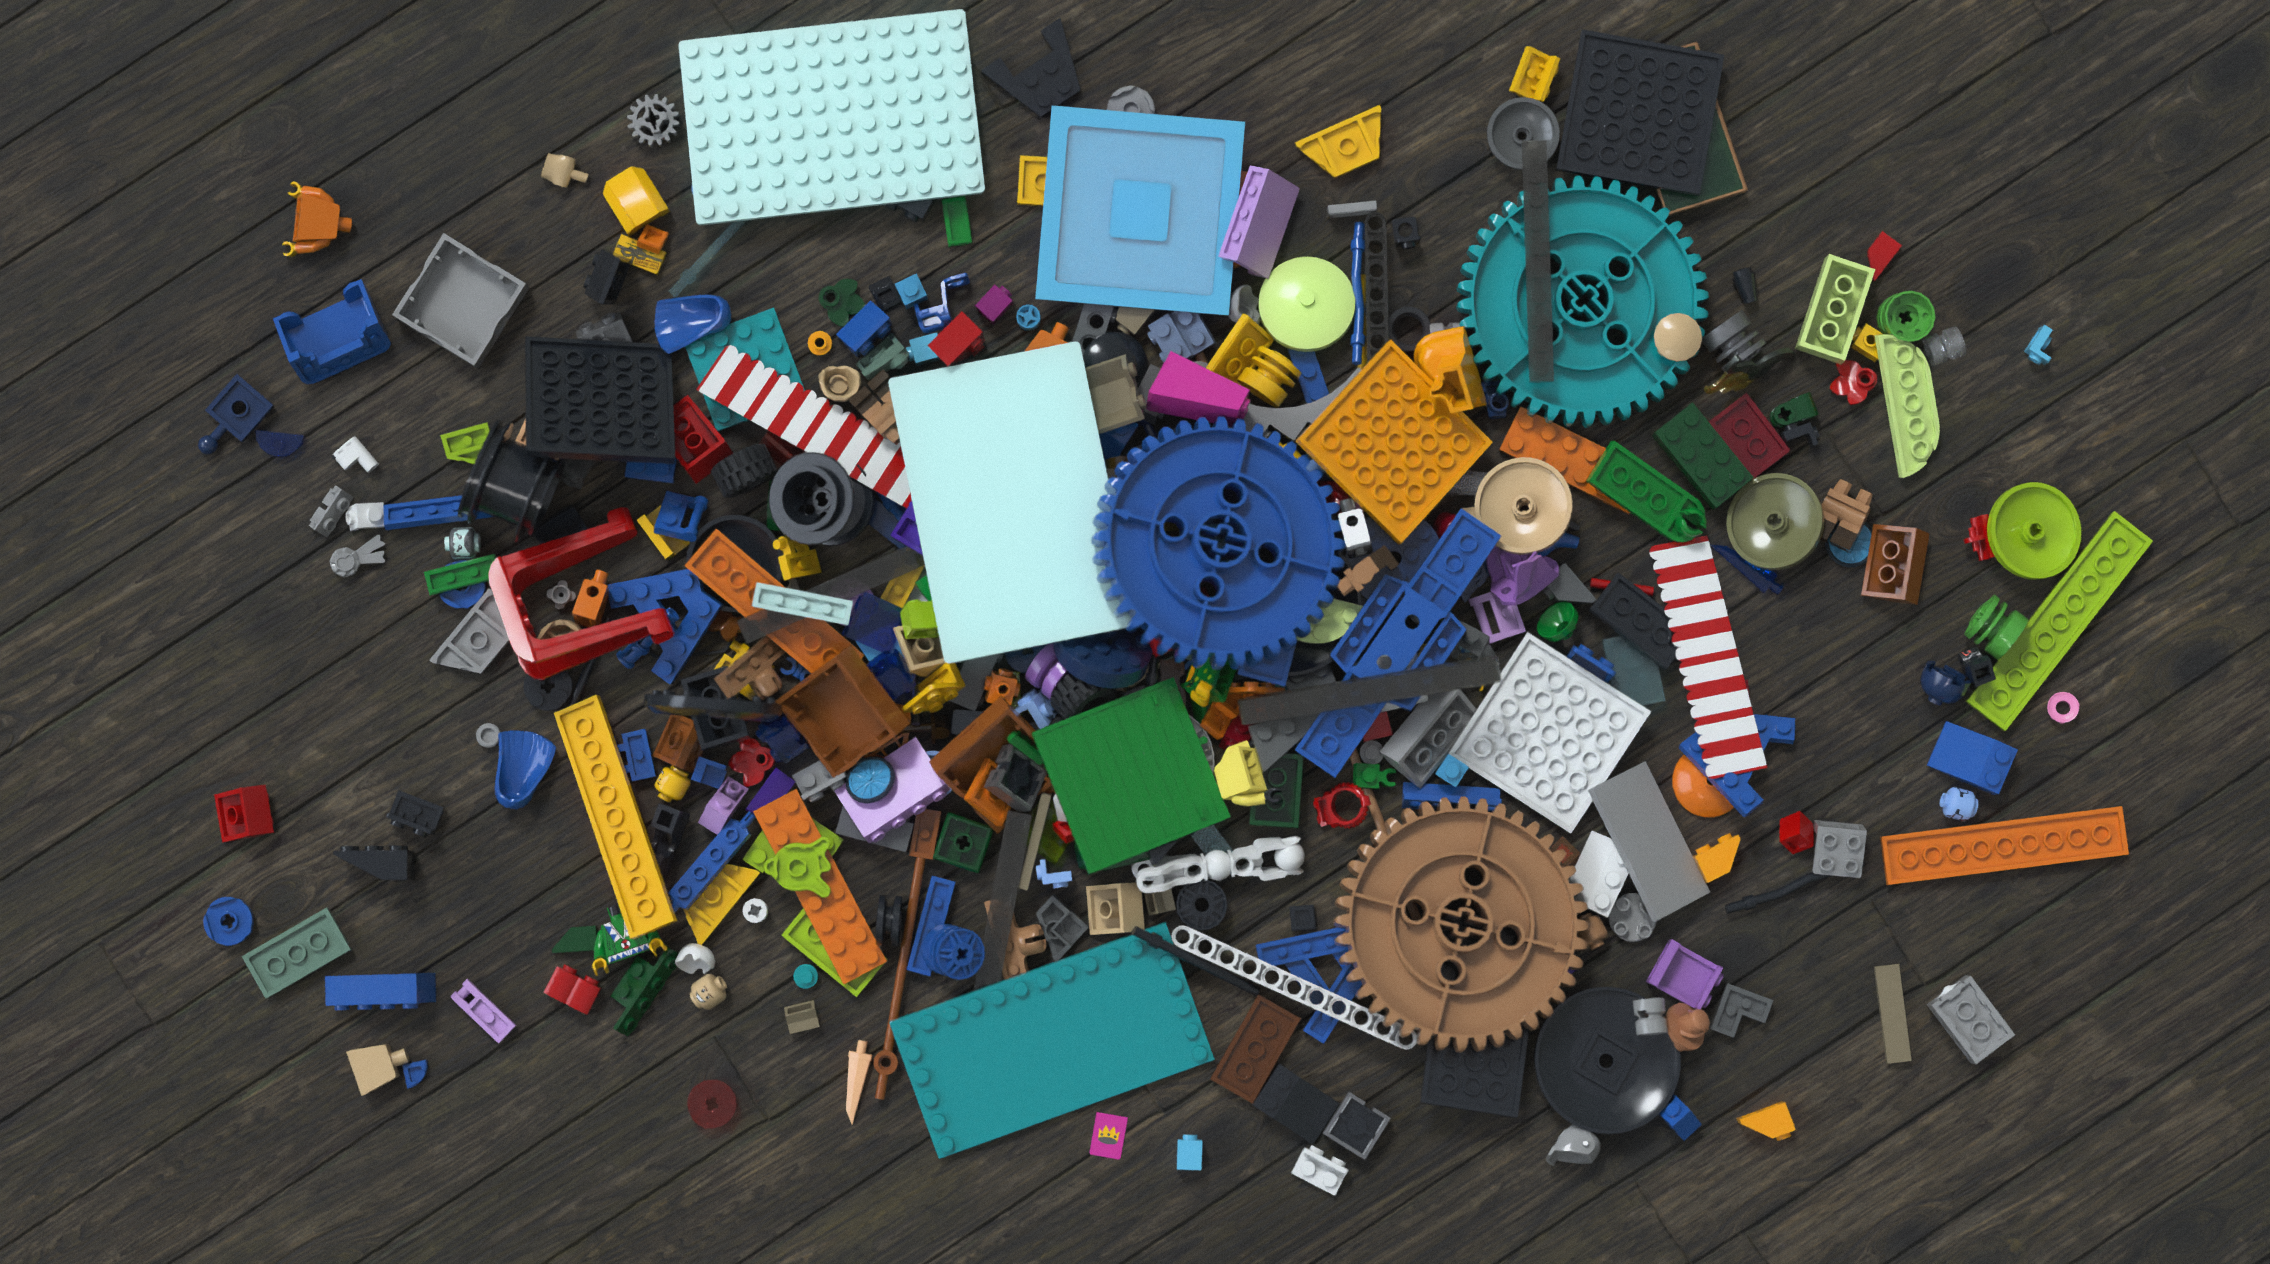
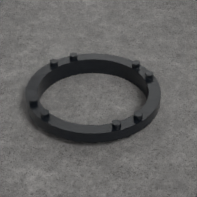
[644,690,782,722]

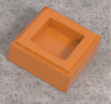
[637,224,669,255]

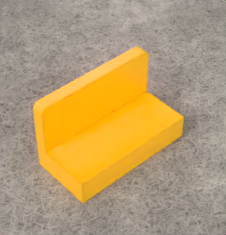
[637,505,690,561]

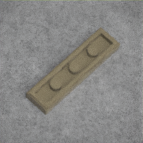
[1018,792,1052,890]
[1874,964,1912,1064]

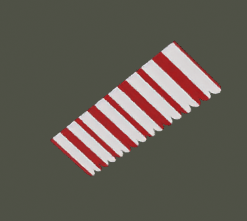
[696,345,912,508]
[1649,535,1767,779]

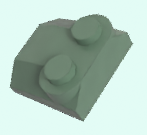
[856,333,909,381]

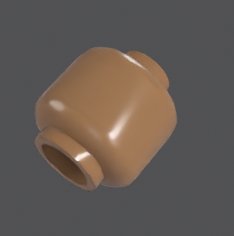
[1577,913,1608,951]

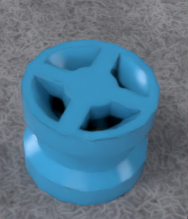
[1016,305,1041,331]

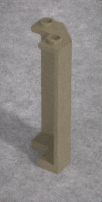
[1085,354,1147,434]

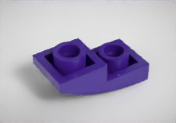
[746,768,796,815]

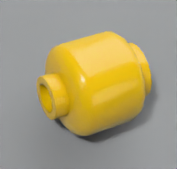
[654,765,691,803]

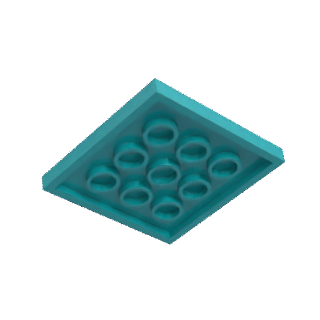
[685,308,805,432]

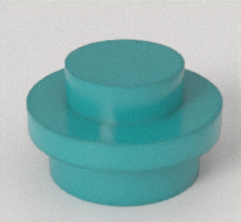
[793,964,818,989]

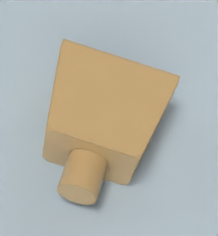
[347,1044,409,1096]

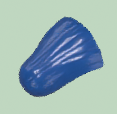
[654,295,731,354]
[495,730,556,809]

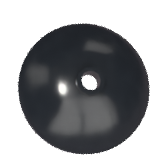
[1083,332,1148,388]

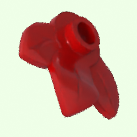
[1829,360,1877,405]
[728,738,775,787]

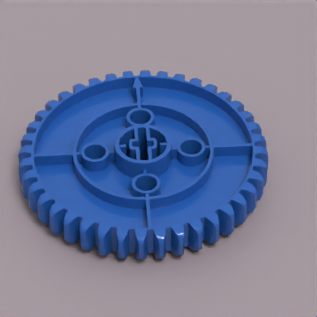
[1091,416,1346,671]

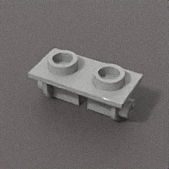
[309,485,354,537]

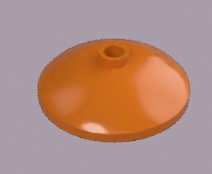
[1672,755,1734,818]

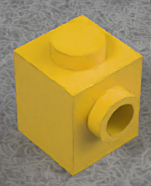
[1850,324,1883,362]

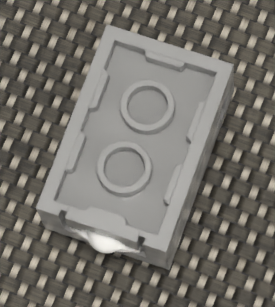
[1926,975,2015,1064]

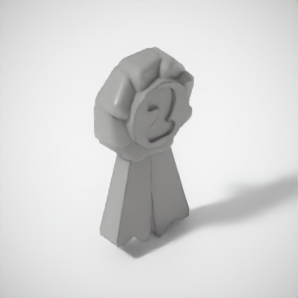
[329,535,385,578]

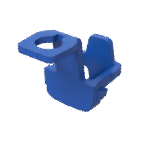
[914,273,970,333]

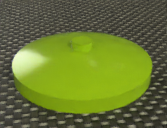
[1987,482,2081,580]

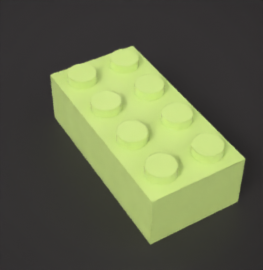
[1795,254,1875,364]

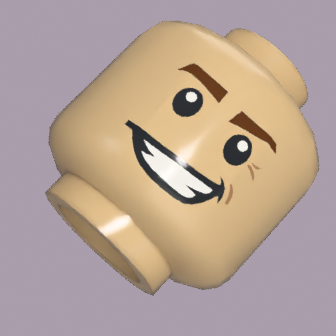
[690,974,727,1010]

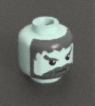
[444,527,481,559]

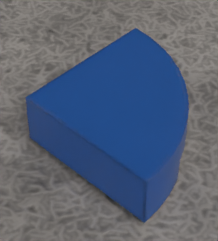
[402,1060,428,1089]

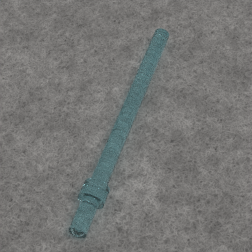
[668,220,747,298]

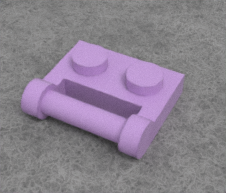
[1469,592,1526,644]

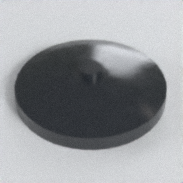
[686,515,783,612]

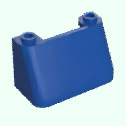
[273,279,391,384]

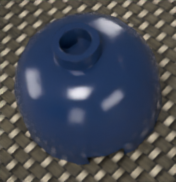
[1920,661,1971,705]

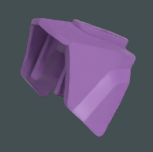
[1486,546,1560,606]

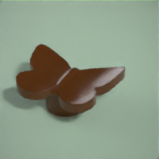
[708,610,754,642]

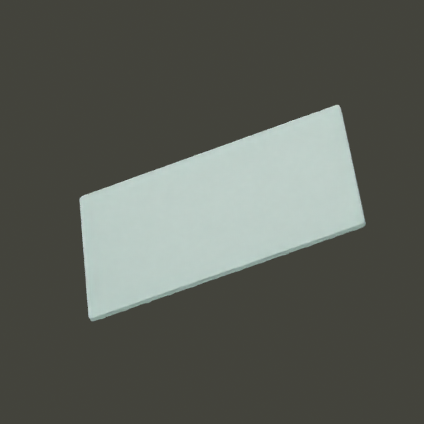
[679,9,985,225]
[888,342,1132,664]

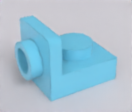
[2024,325,2052,365]

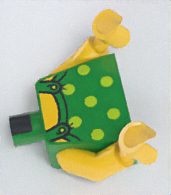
[1180,658,1236,707]

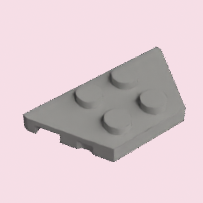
[429,588,510,674]

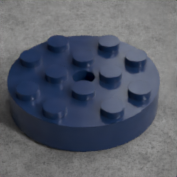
[1346,517,1439,607]
[1054,628,1153,688]

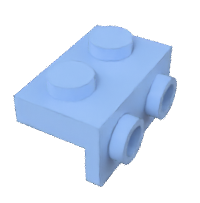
[1015,688,1058,729]
[1036,859,1073,888]

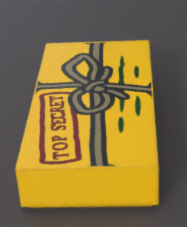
[614,234,667,275]

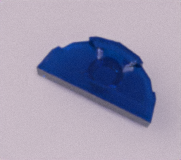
[256,430,305,457]

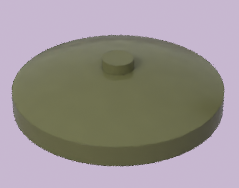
[1727,473,1824,570]

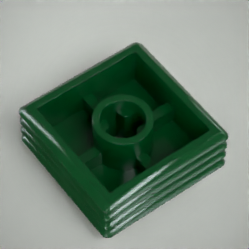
[933,813,994,873]

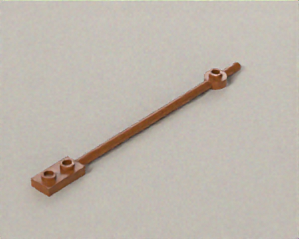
[873,809,941,1100]

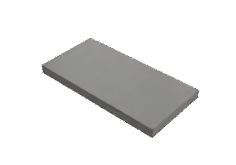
[1588,761,1710,922]

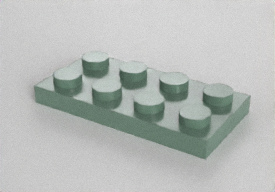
[242,907,352,999]

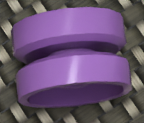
[1025,643,1069,701]

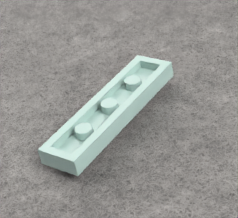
[752,582,853,625]

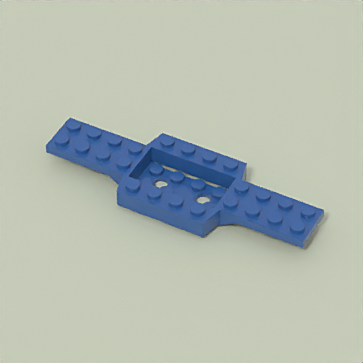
[1295,508,1501,778]

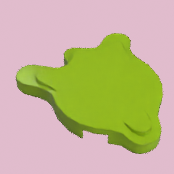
[763,836,831,898]

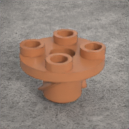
[1664,1003,1710,1052]

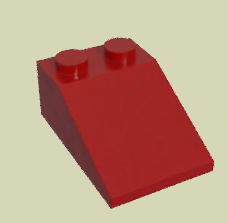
[673,395,734,484]

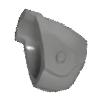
[1546,1125,1601,1166]

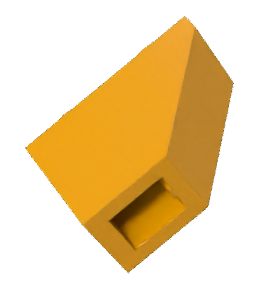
[1693,833,1740,883]

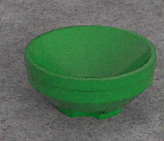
[1537,601,1578,642]

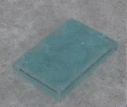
[1602,636,1666,706]

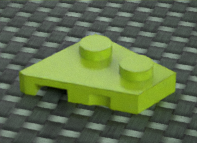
[440,422,490,464]

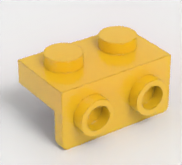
[1509,46,1560,102]

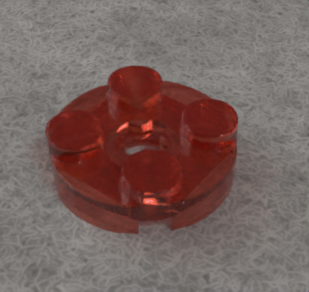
[687,1079,737,1129]

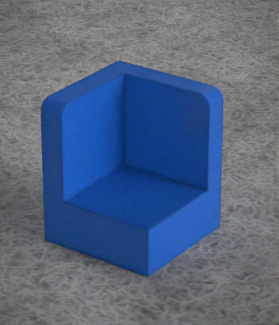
[691,757,728,789]

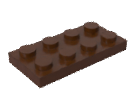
[1210,994,1301,1104]

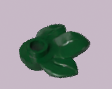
[819,279,865,327]

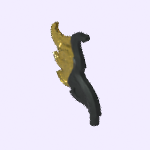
[1704,347,1796,394]

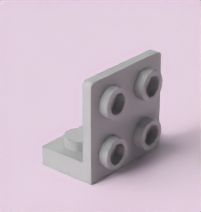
[792,760,847,803]
[1812,820,1867,878]

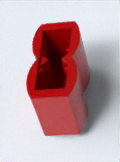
[543,964,602,1015]

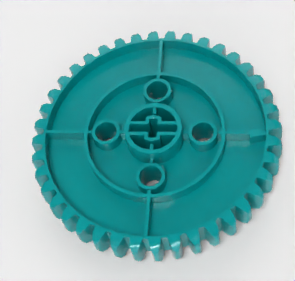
[1456,176,1709,428]

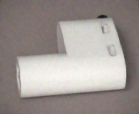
[331,436,379,473]

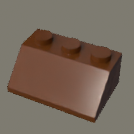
[1861,524,1930,605]

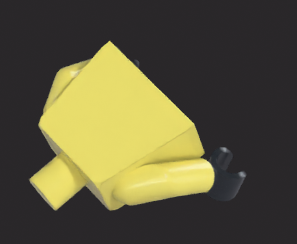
[1214,739,1284,806]

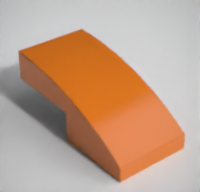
[1200,694,1243,740]

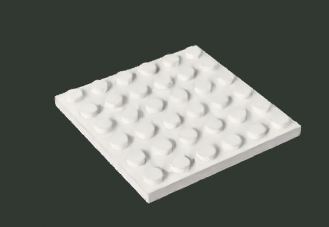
[1449,632,1651,833]

